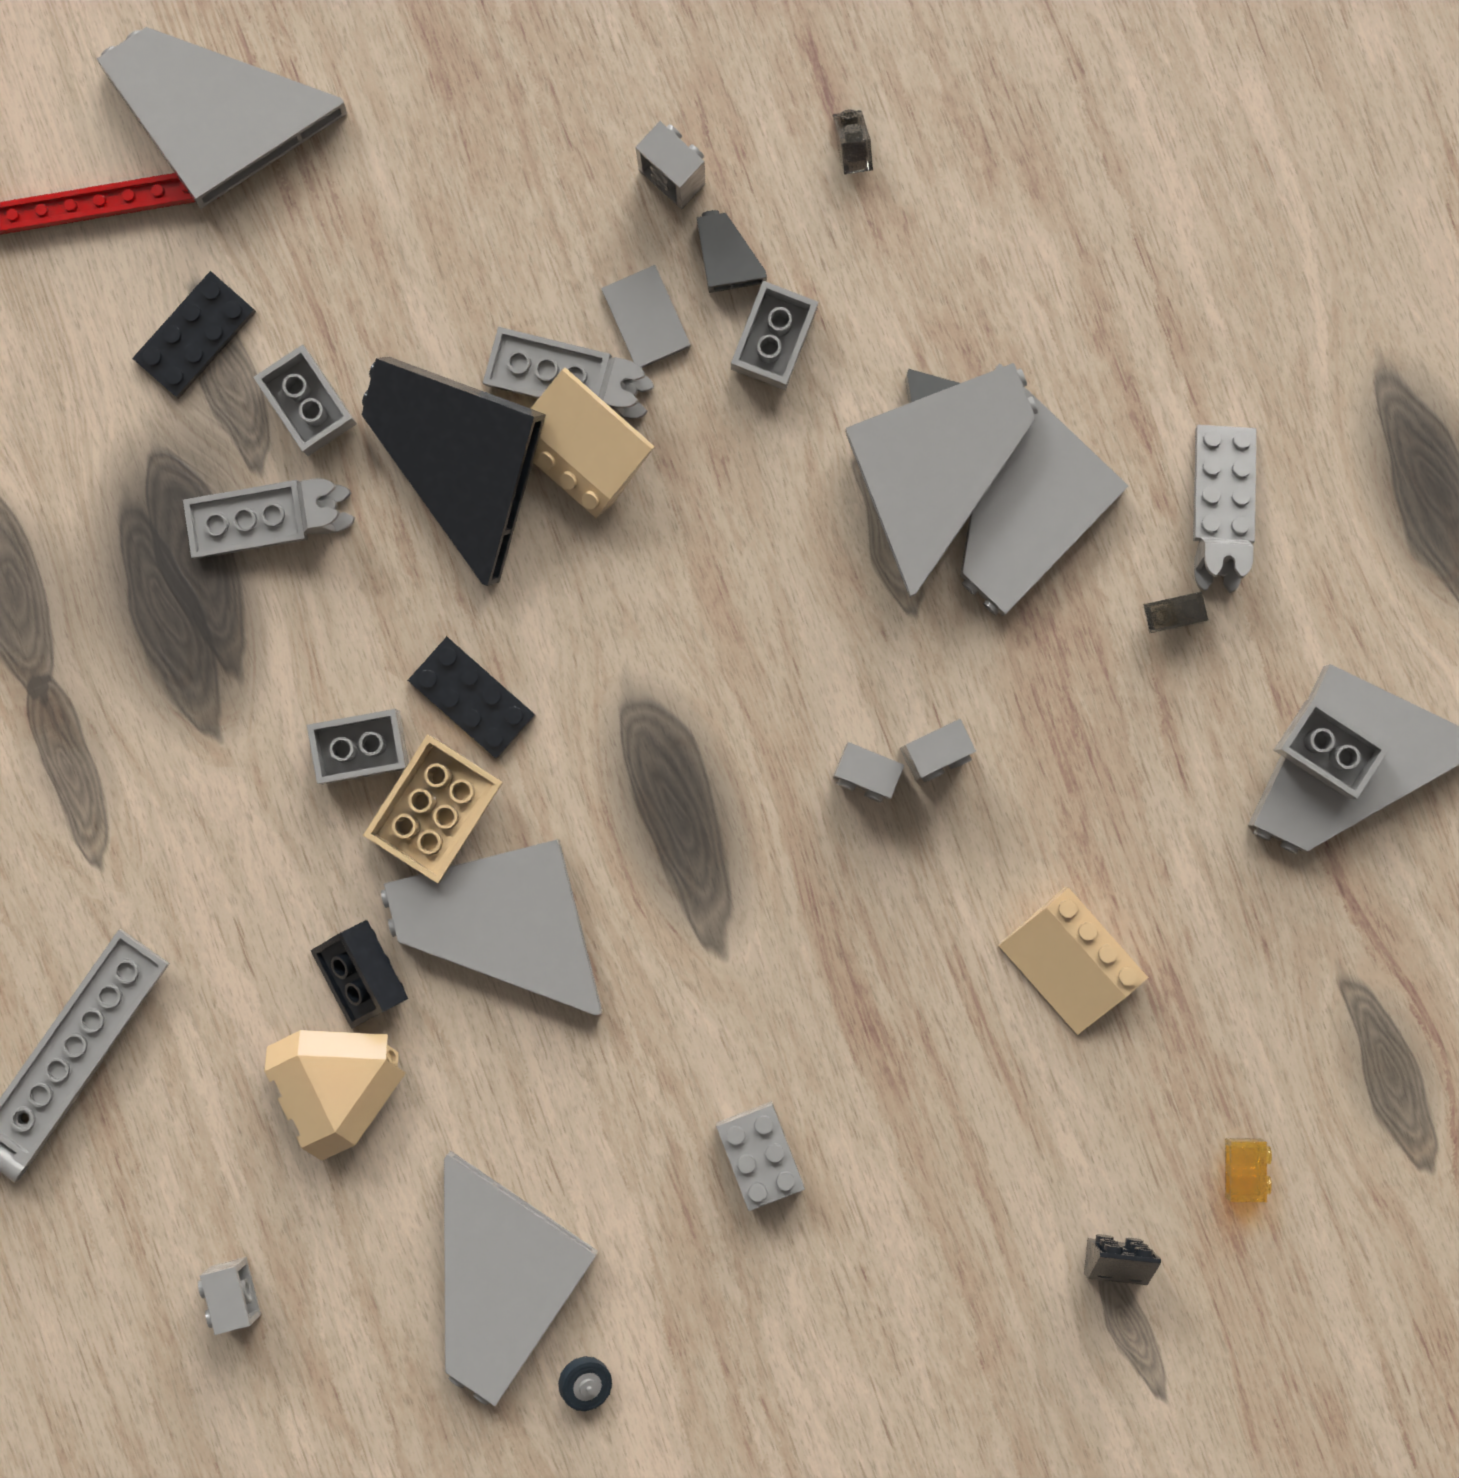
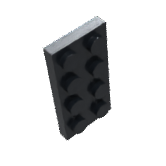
[132,271,256,399]
[407,636,536,759]

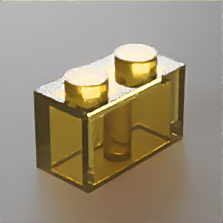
[1225,1138,1272,1202]

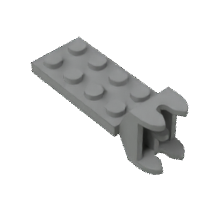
[483,327,654,419]
[1193,425,1256,593]
[183,478,355,559]

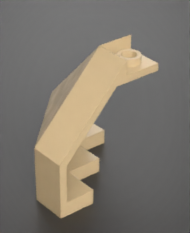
[264,1030,406,1161]

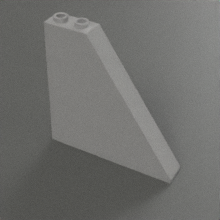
[97,27,347,209]
[845,363,1038,598]
[960,363,1128,617]
[1248,664,1459,854]
[381,839,603,1015]
[444,1151,598,1406]

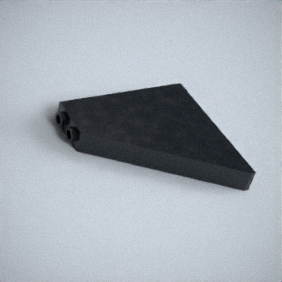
[361,357,546,586]

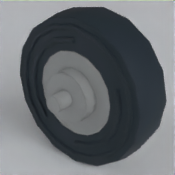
[558,1356,612,1412]

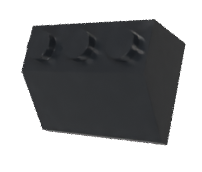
[310,920,409,1029]

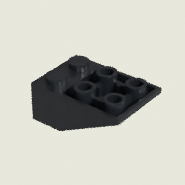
[1084,1234,1161,1285]

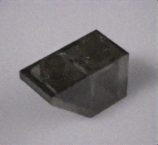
[833,109,873,175]
[1143,591,1208,634]

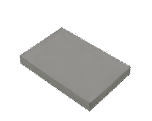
[601,265,691,368]

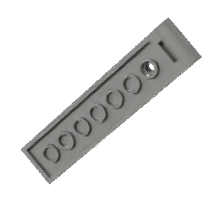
[0,929,170,1183]

